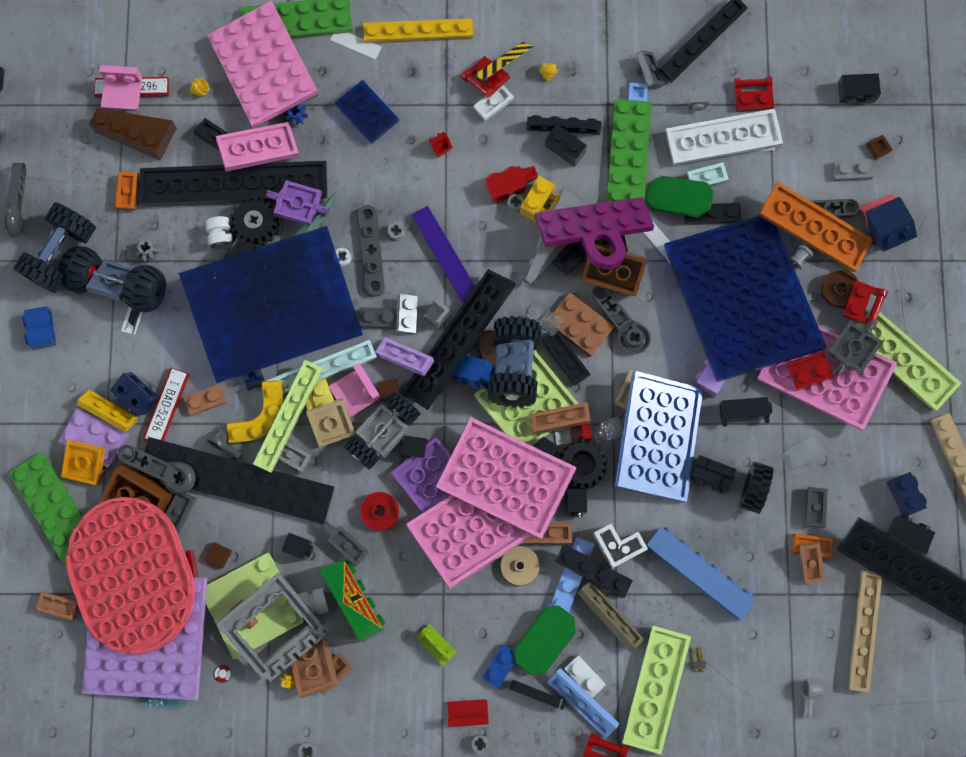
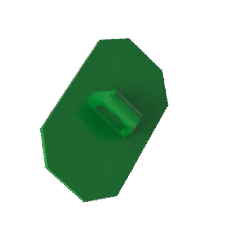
[645,176,715,217]
[514,605,576,675]

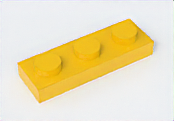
[77,390,138,433]

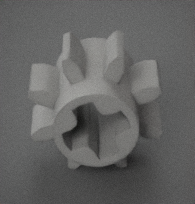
[135,237,159,262]

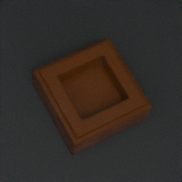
[866,135,893,160]
[378,379,399,401]
[205,542,232,568]

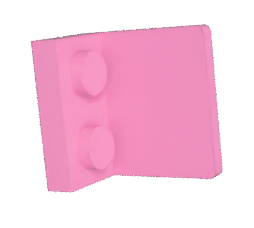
[99,65,142,111]
[329,363,381,417]

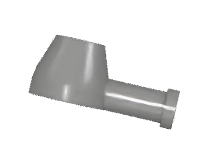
[802,679,823,718]

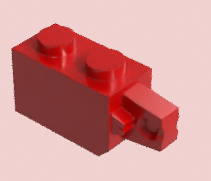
[485,166,538,204]

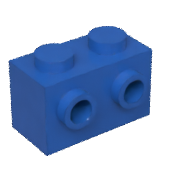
[452,356,495,390]

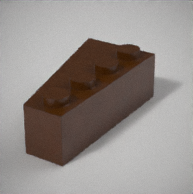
[89,108,177,160]

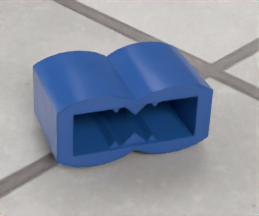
[22,306,56,350]

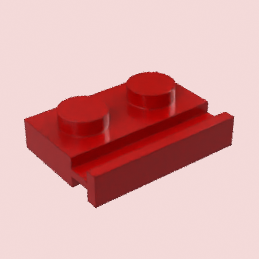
[787,351,834,391]

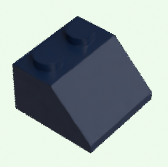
[865,197,917,252]

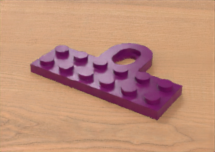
[534,197,654,269]

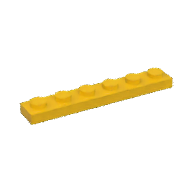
[363,18,473,43]

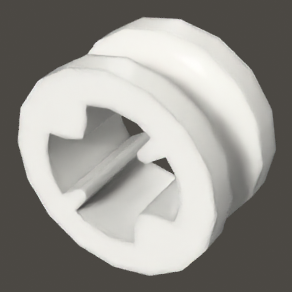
[333,248,351,266]

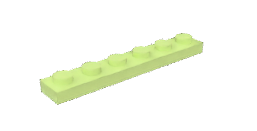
[253,360,323,473]

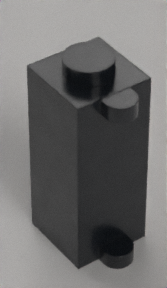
[719,397,772,427]

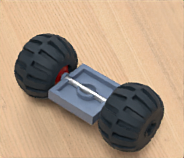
[58,246,167,312]

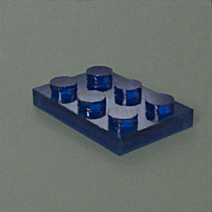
[335,80,399,144]

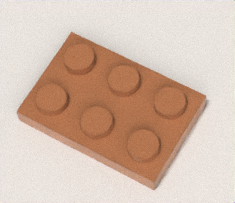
[546,292,615,357]
[285,629,339,698]

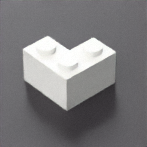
[593,523,648,569]

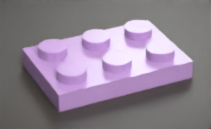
[58,408,129,469]

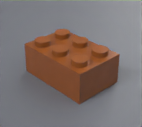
[581,242,648,297]

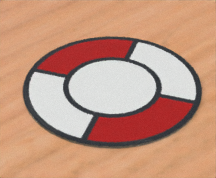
[214,665,231,683]

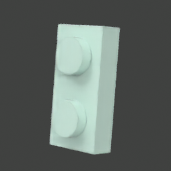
[687,162,729,186]

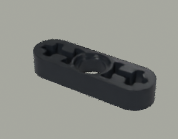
[509,679,566,710]

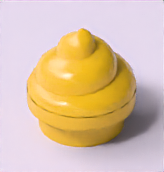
[539,62,558,82]
[190,78,209,97]

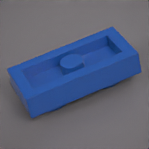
[482,644,515,689]

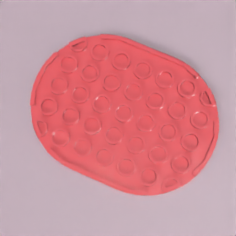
[66,497,195,654]

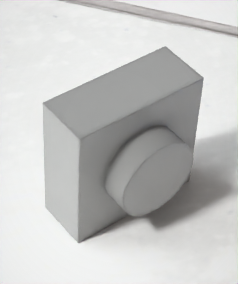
[688,95,709,111]

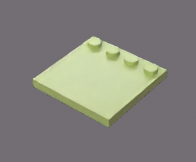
[474,350,579,446]
[206,552,305,660]

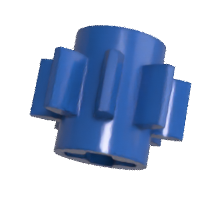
[284,104,308,126]

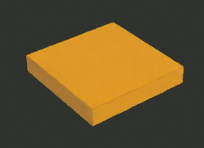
[61,439,106,486]

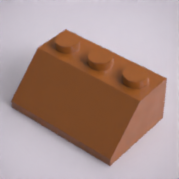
[100,463,174,512]

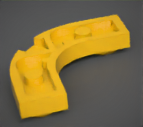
[227,380,284,443]

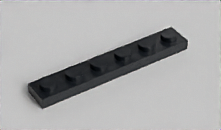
[659,0,748,83]

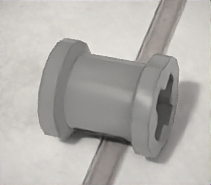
[788,244,813,269]

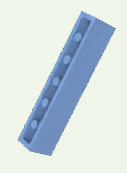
[646,527,756,621]

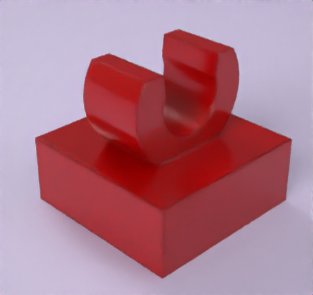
[428,132,453,158]
[571,423,592,441]

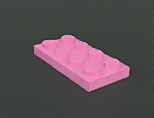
[216,122,299,171]

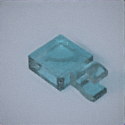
[149,698,187,710]

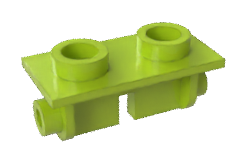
[415,624,457,666]

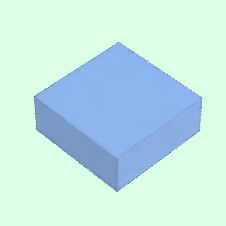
[628,83,648,102]

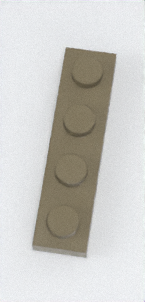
[577,581,644,652]

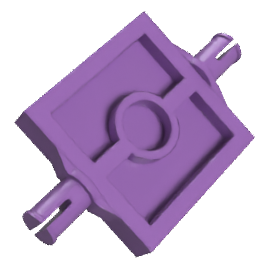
[266,180,330,226]

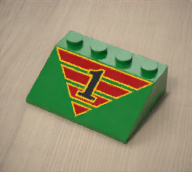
[319,560,386,642]

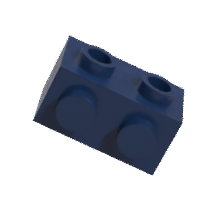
[110,372,159,416]
[887,472,927,516]

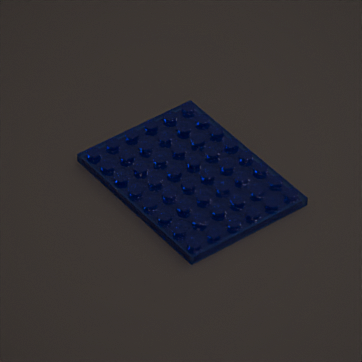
[664,216,827,382]
[178,226,363,383]

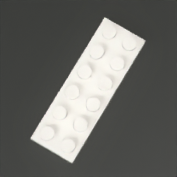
[665,109,783,166]

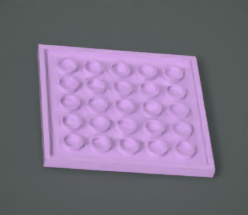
[82,577,207,700]

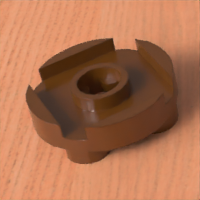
[821,270,858,309]

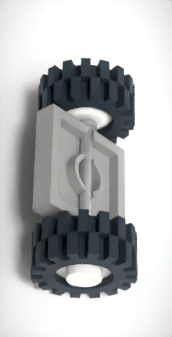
[344,391,421,470]

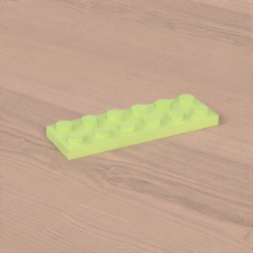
[857,307,962,412]
[622,626,691,754]

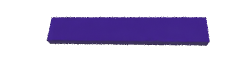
[411,206,475,304]

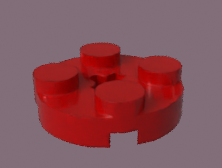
[360,492,400,531]

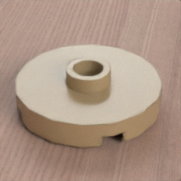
[501,546,539,586]

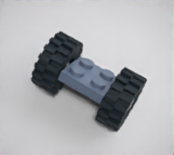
[13,202,96,293]
[487,316,542,408]

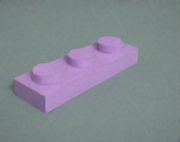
[375,337,434,376]

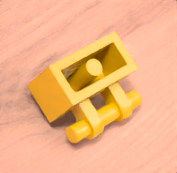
[520,176,562,222]

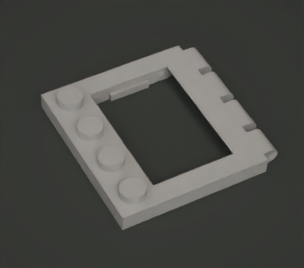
[216,572,327,682]

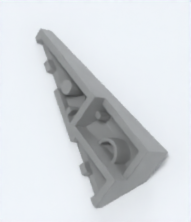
[523,188,586,284]

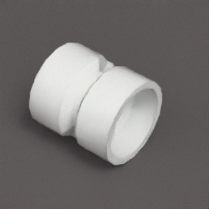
[205,216,233,249]
[298,587,329,619]

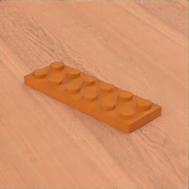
[758,182,873,272]

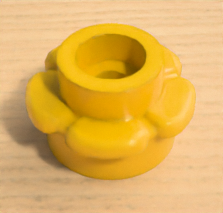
[279,673,296,689]

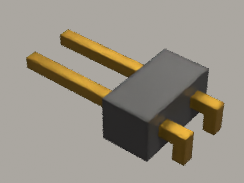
[693,647,706,672]

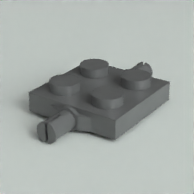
[828,319,883,376]

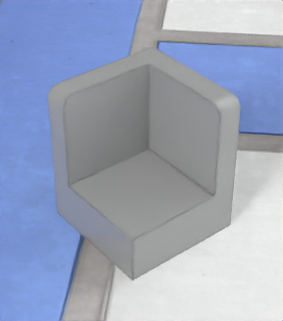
[424,298,451,329]

